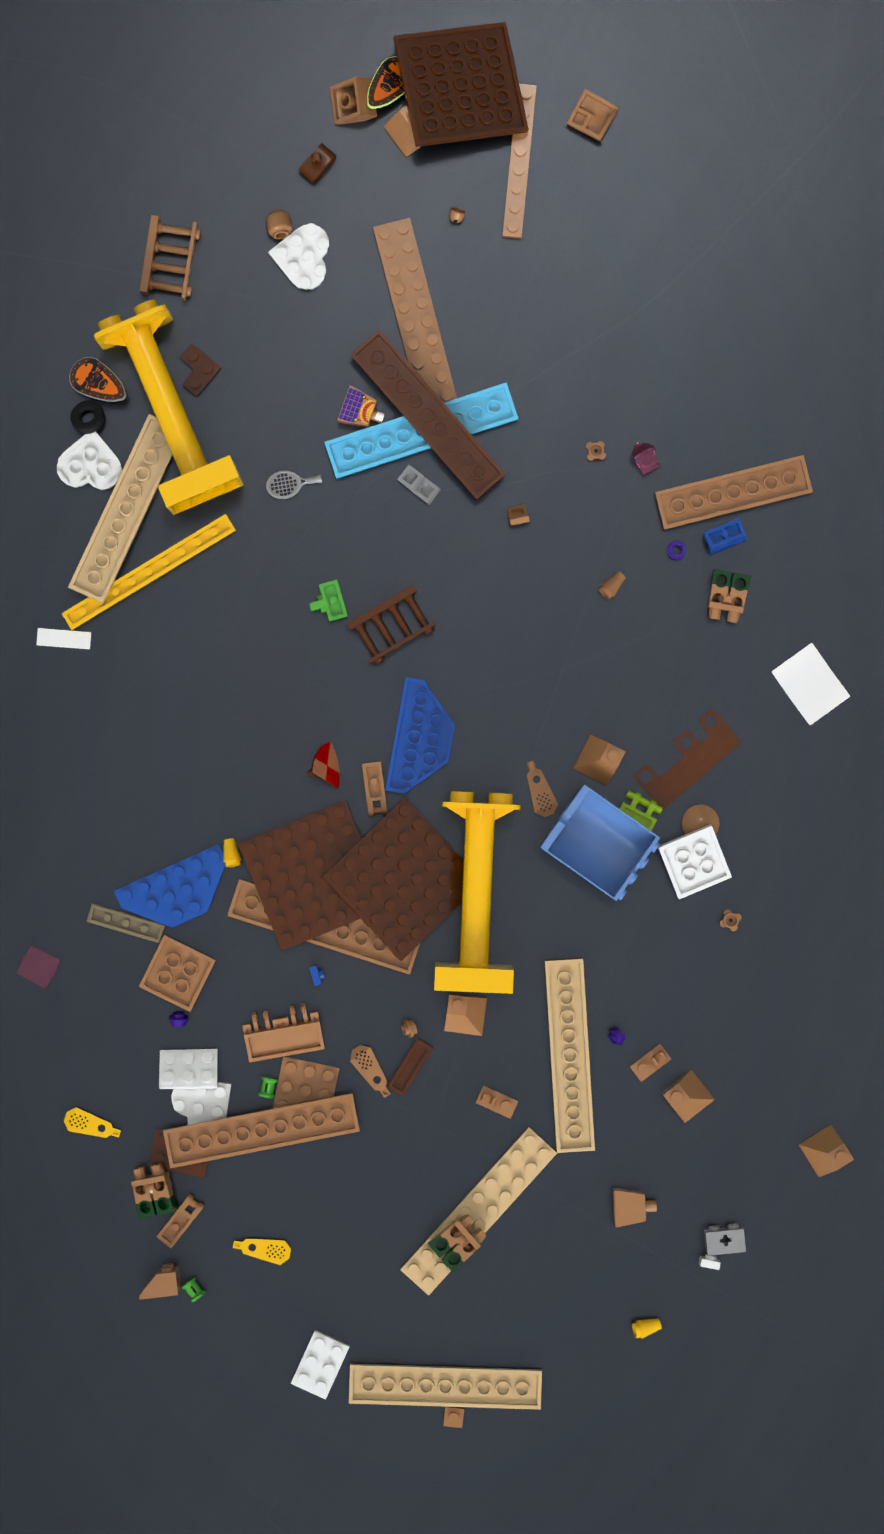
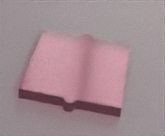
[17,945,61,989]

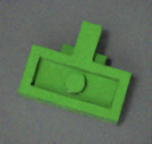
[309,580,348,622]

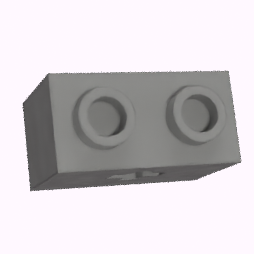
[704,1223,746,1256]

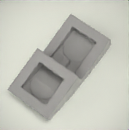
[397,465,441,505]

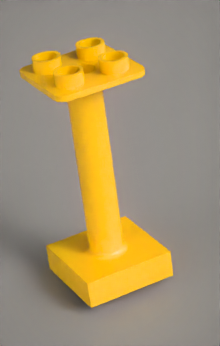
[94,299,244,515]
[434,791,521,994]

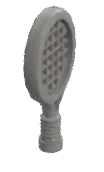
[266,470,322,499]

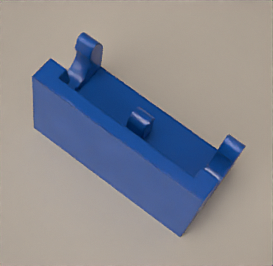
[704,518,747,555]

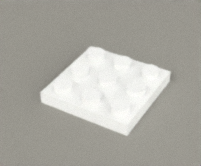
[658,824,732,899]

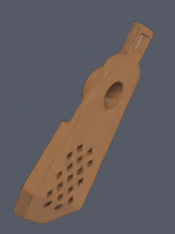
[527,760,558,817]
[350,1045,391,1098]

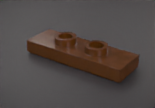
[387,1037,434,1096]

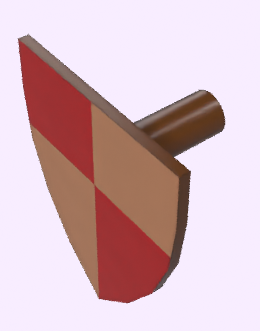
[307,741,340,788]

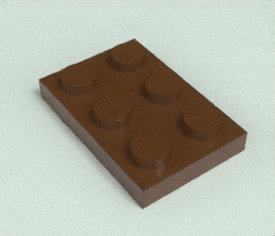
[148,1128,209,1178]

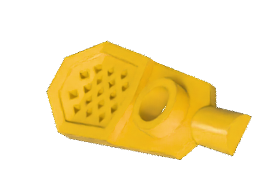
[64,1107,121,1138]
[233,1238,291,1265]

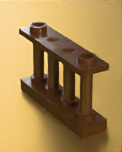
[347,585,436,665]

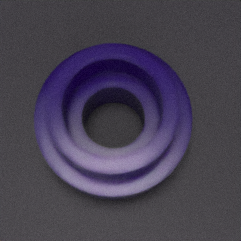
[667,540,686,560]
[169,1011,188,1027]
[608,1027,626,1045]

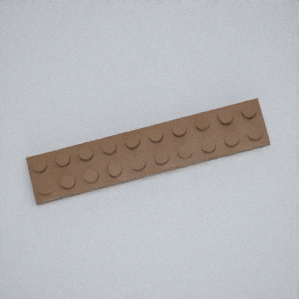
[373,217,457,403]
[227,879,420,975]
[163,1093,360,1168]

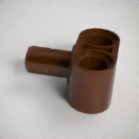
[299,143,337,183]

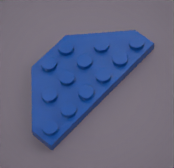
[385,677,455,794]
[114,844,226,928]

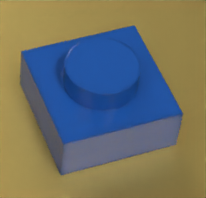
[309,965,325,986]

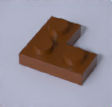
[180,343,221,397]

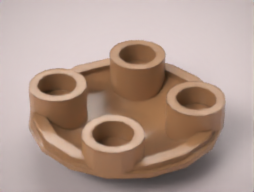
[681,804,720,835]

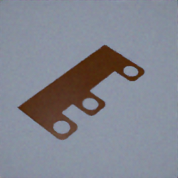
[634,710,742,811]

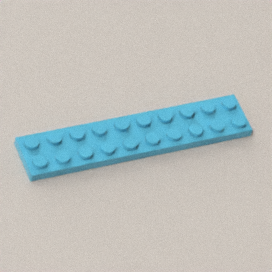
[324,382,518,479]

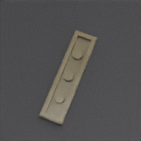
[86,903,166,944]

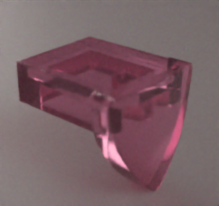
[633,442,661,475]

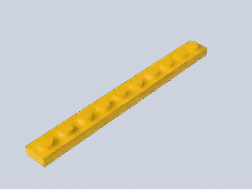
[62,514,236,630]

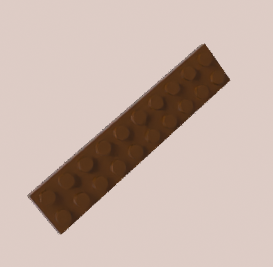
[350,329,506,500]

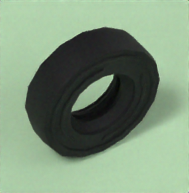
[70,400,105,434]

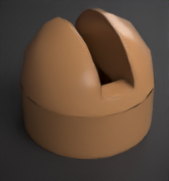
[449,207,466,223]

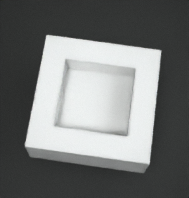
[699,1254,721,1270]

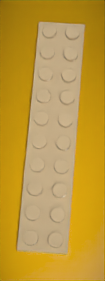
[68,414,173,604]
[545,958,595,1153]
[400,1127,557,1296]
[349,1363,542,1410]

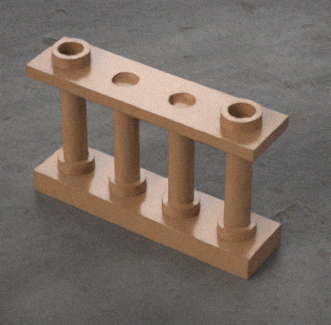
[140,215,201,301]

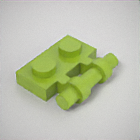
[619,790,663,831]

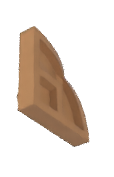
[567,89,619,142]

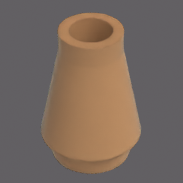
[598,571,626,600]

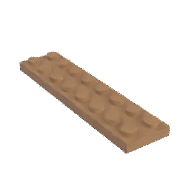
[655,455,813,530]

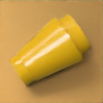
[223,838,242,867]
[632,1318,662,1339]

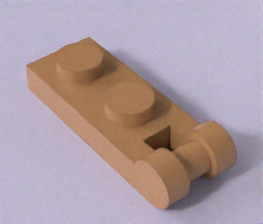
[362,761,388,817]
[156,1194,205,1248]

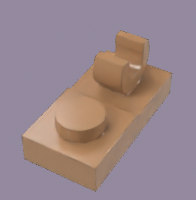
[629,1043,671,1082]
[475,1085,518,1119]

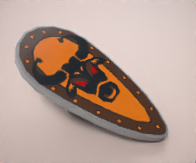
[69,357,127,402]

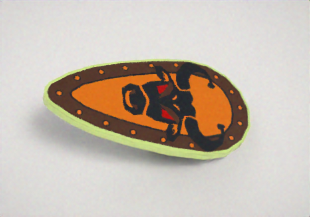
[367,56,404,109]

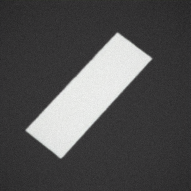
[37,628,91,649]

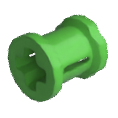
[258,1076,278,1099]
[181,1277,206,1303]

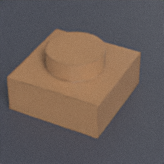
[507,504,530,526]
[443,1407,464,1428]

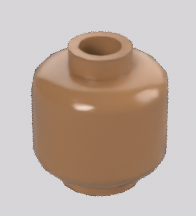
[266,209,292,240]

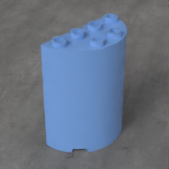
[540,784,660,901]

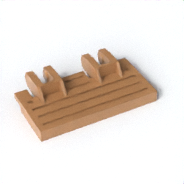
[242,1003,325,1063]

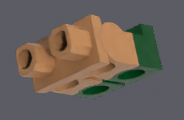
[707,569,751,623]
[131,1162,179,1219]
[428,1214,486,1273]

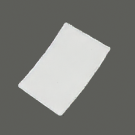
[772,643,850,725]

